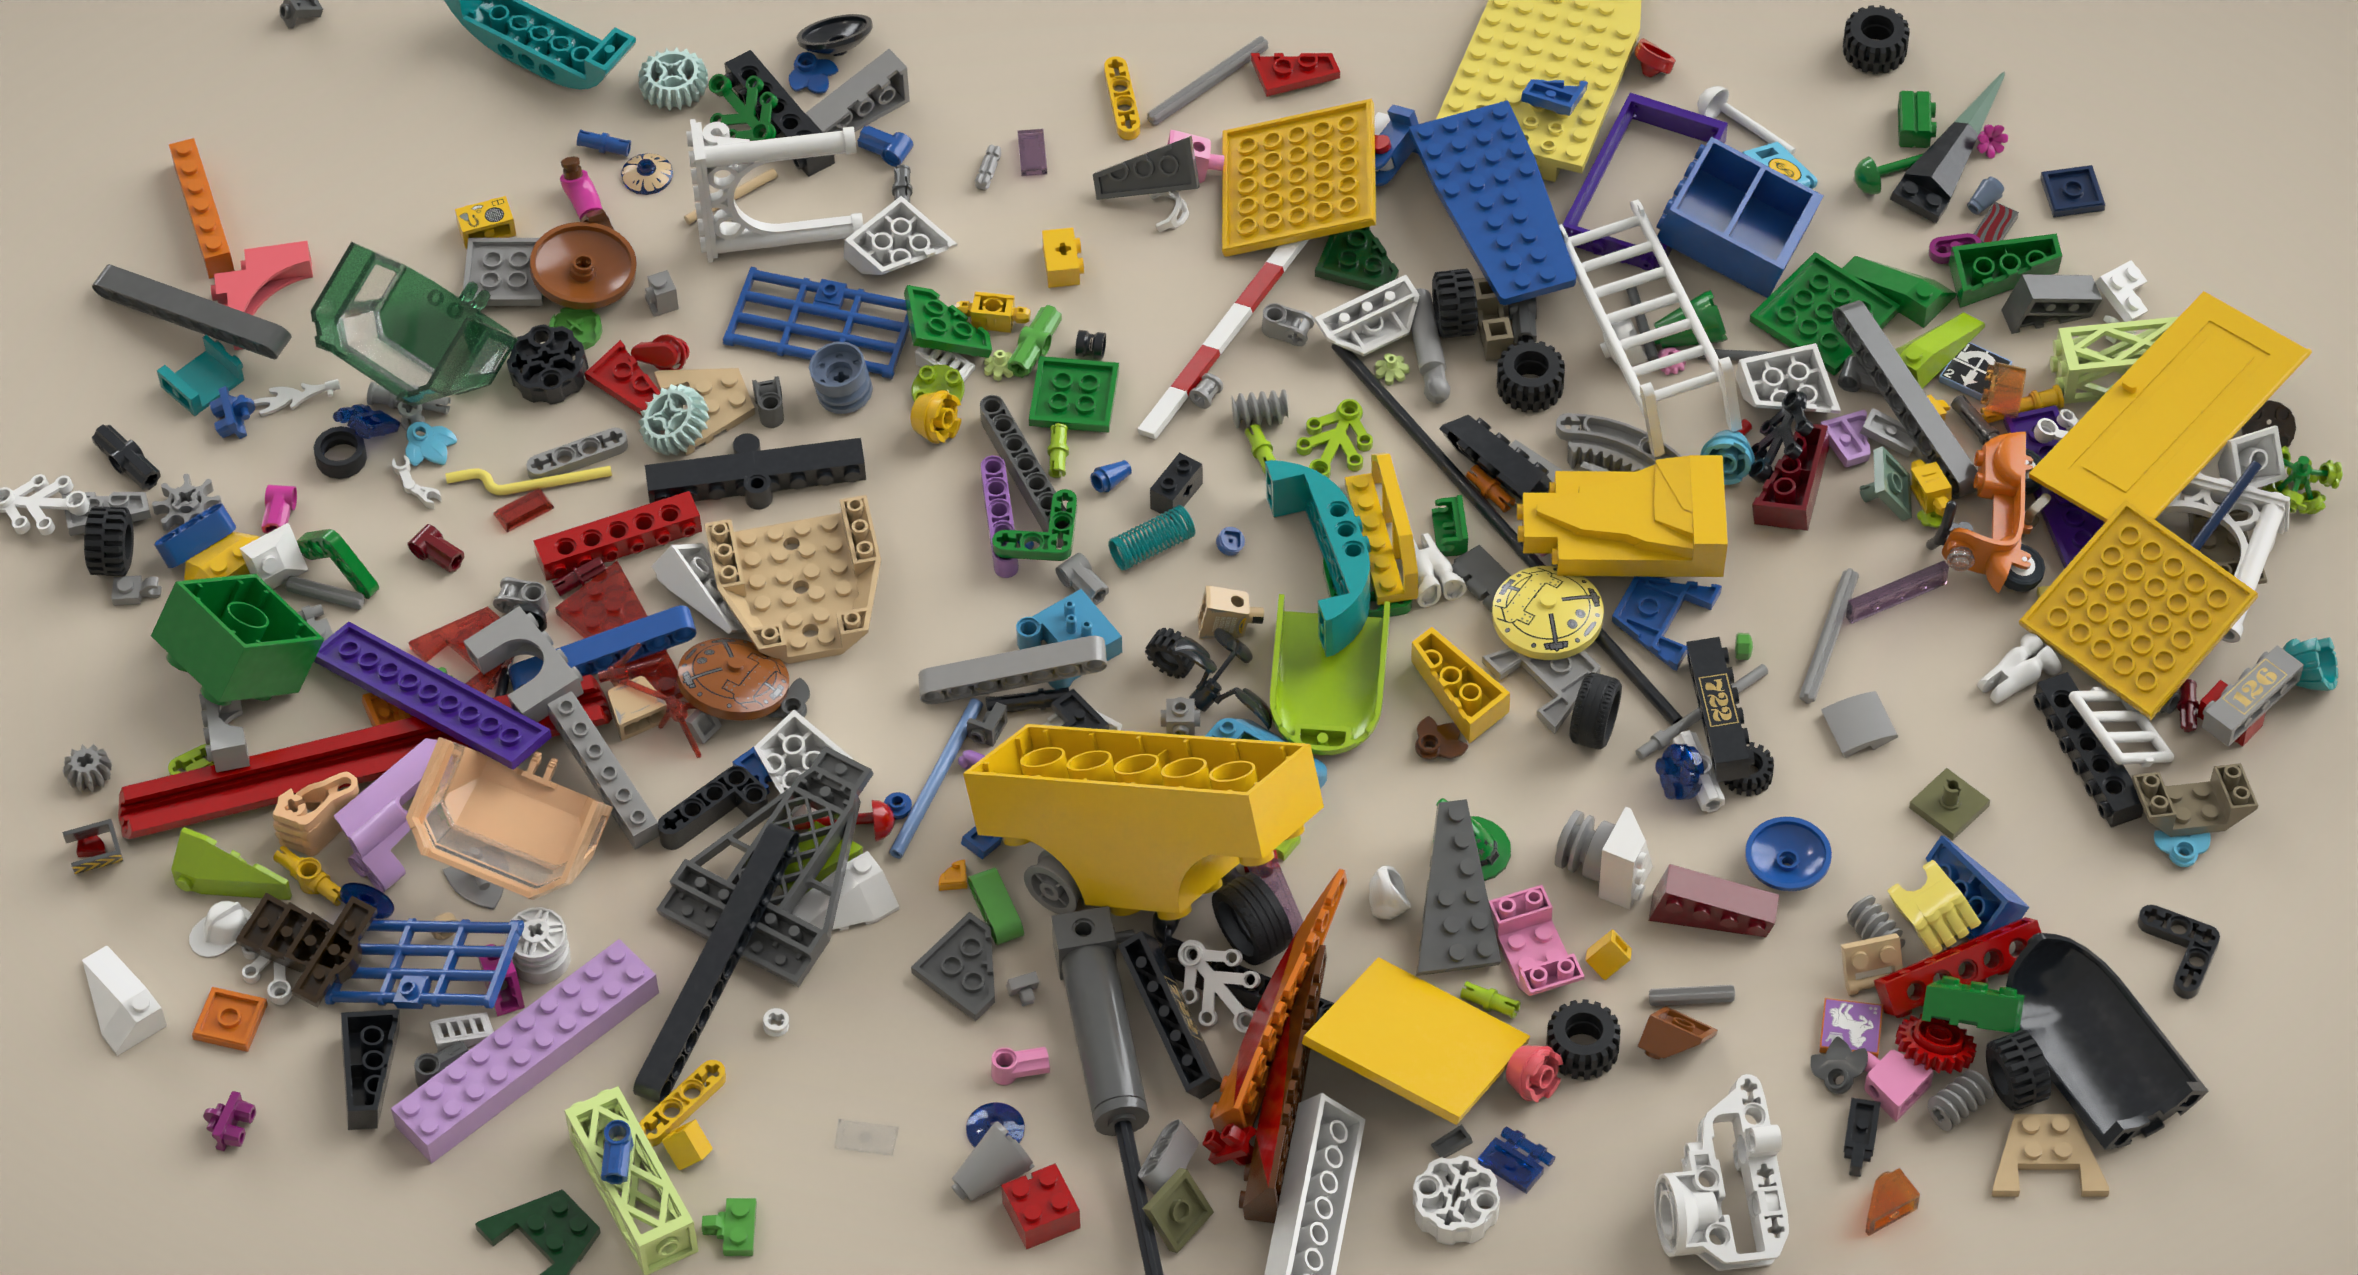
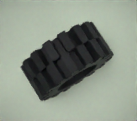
[1145,628,1195,679]
[1723,742,1774,796]

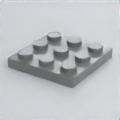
[462,238,544,306]

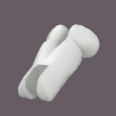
[1413,533,1467,608]
[1977,633,2062,704]

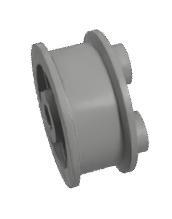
[1024,850,1083,914]

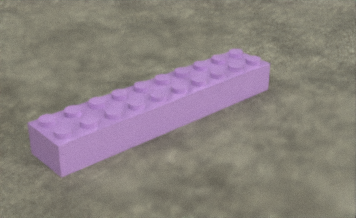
[391,939,659,1164]

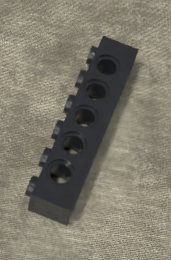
[724,50,835,177]
[2033,672,2143,828]

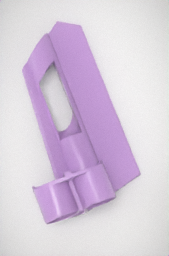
[334,738,437,892]

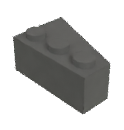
[2001,274,2103,334]

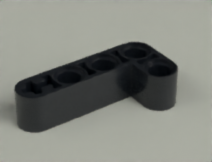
[658,765,768,850]

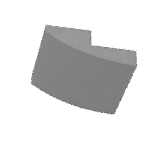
[1821,691,1898,758]

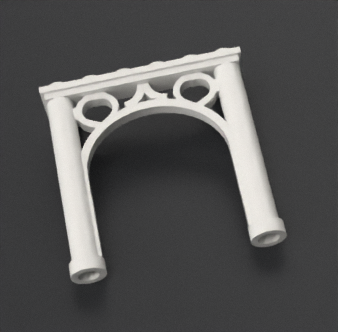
[686,119,863,263]
[2160,472,2290,643]

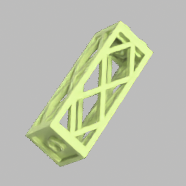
[2050,317,2178,404]
[564,1086,699,1275]

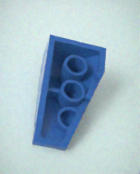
[1926,835,2029,940]

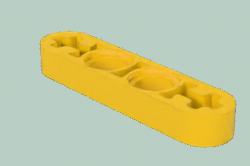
[1104,56,1140,140]
[639,1060,726,1147]

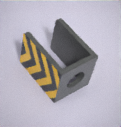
[62,819,123,874]

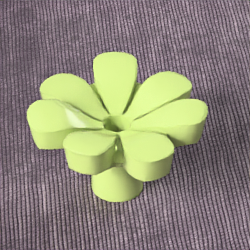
[983,350,1014,381]
[1375,353,1410,385]

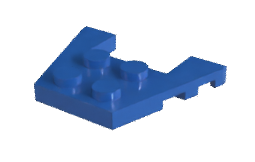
[1612,576,1722,671]

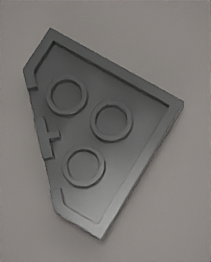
[911,912,995,1021]

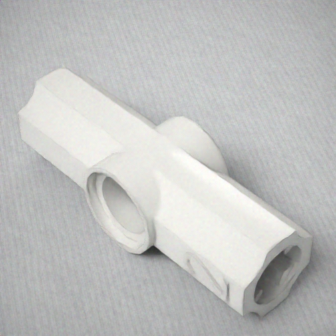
[1673,730,1725,813]

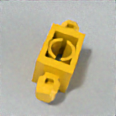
[956,291,1031,333]
[1911,459,1952,516]

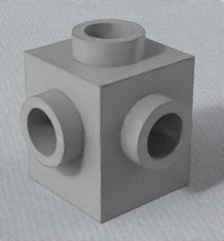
[1161,697,1200,736]

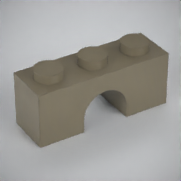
[1473,278,1514,361]

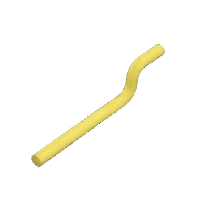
[445,466,612,496]

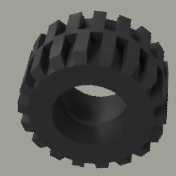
[1843,5,1910,74]
[1432,268,1478,339]
[1497,340,1565,413]
[84,506,134,576]
[1546,999,1621,1080]
[1986,1030,2051,1111]

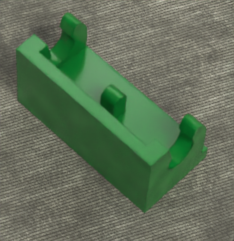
[1432,495,1468,557]

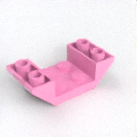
[1489,885,1585,996]

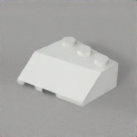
[843,196,957,275]
[1735,343,1841,414]
[754,710,853,817]
[1598,807,1653,910]

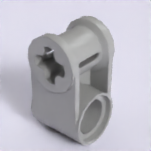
[1262,303,1315,346]
[493,577,549,614]

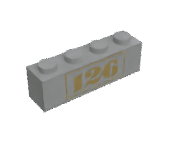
[2202,645,2304,747]

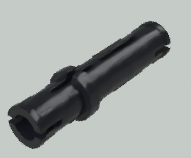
[985,687,1069,712]

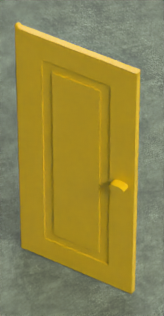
[2029,291,2312,522]

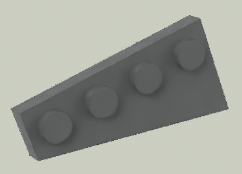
[1093,135,1200,200]

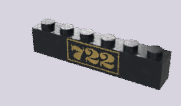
[1686,637,1755,782]
[1118,931,1222,1100]

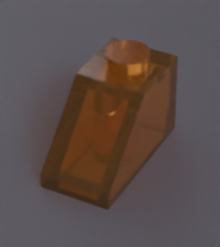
[1865,1168,1920,1236]

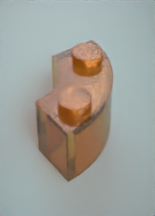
[1980,361,2026,419]

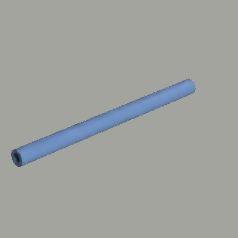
[889,698,983,859]

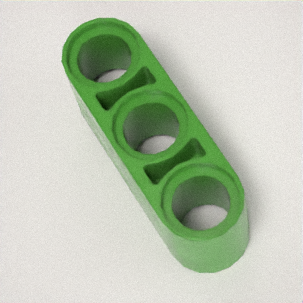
[968,868,1024,945]

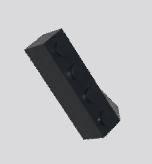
[1439,415,1552,500]

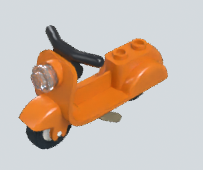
[1926,432,2051,594]

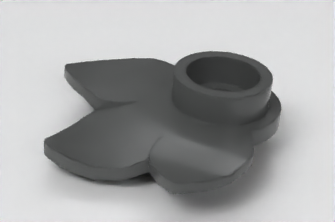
[767,678,810,719]
[1811,1037,1868,1094]

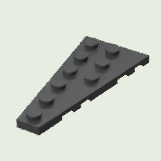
[1416,799,1501,976]

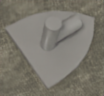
[443,850,505,910]

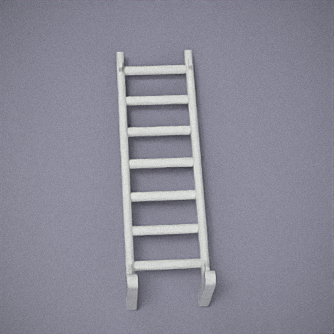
[1559,199,1742,458]

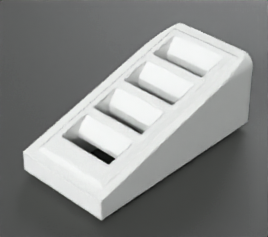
[915,347,975,382]
[429,1012,494,1052]

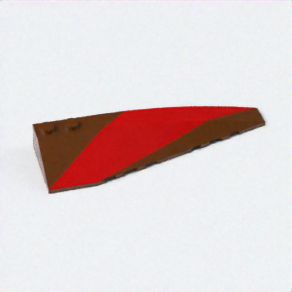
[1239,945,1327,1224]

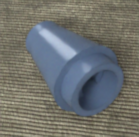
[1967,176,2005,215]

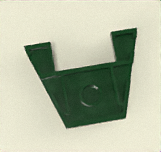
[475,1189,601,1275]

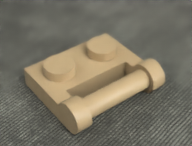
[1841,933,1903,996]

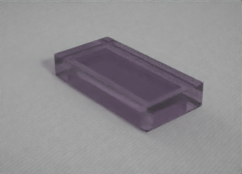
[1017,129,1047,176]

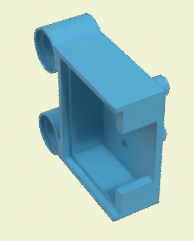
[1016,589,1123,689]

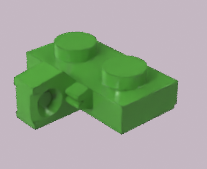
[702,1198,757,1256]

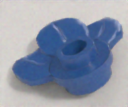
[789,52,838,94]

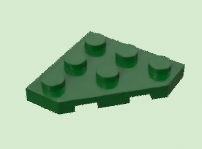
[904,285,992,358]

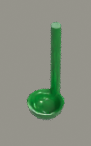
[1853,153,1924,195]

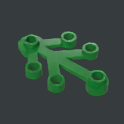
[708,74,778,141]

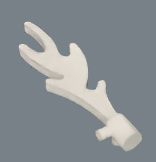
[253,379,341,416]

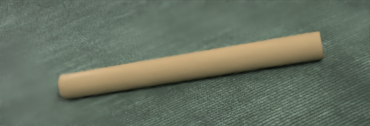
[684,168,778,225]

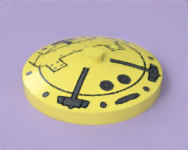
[1492,566,1604,660]

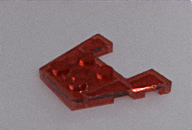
[408,606,515,694]

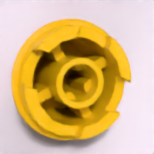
[910,390,962,444]

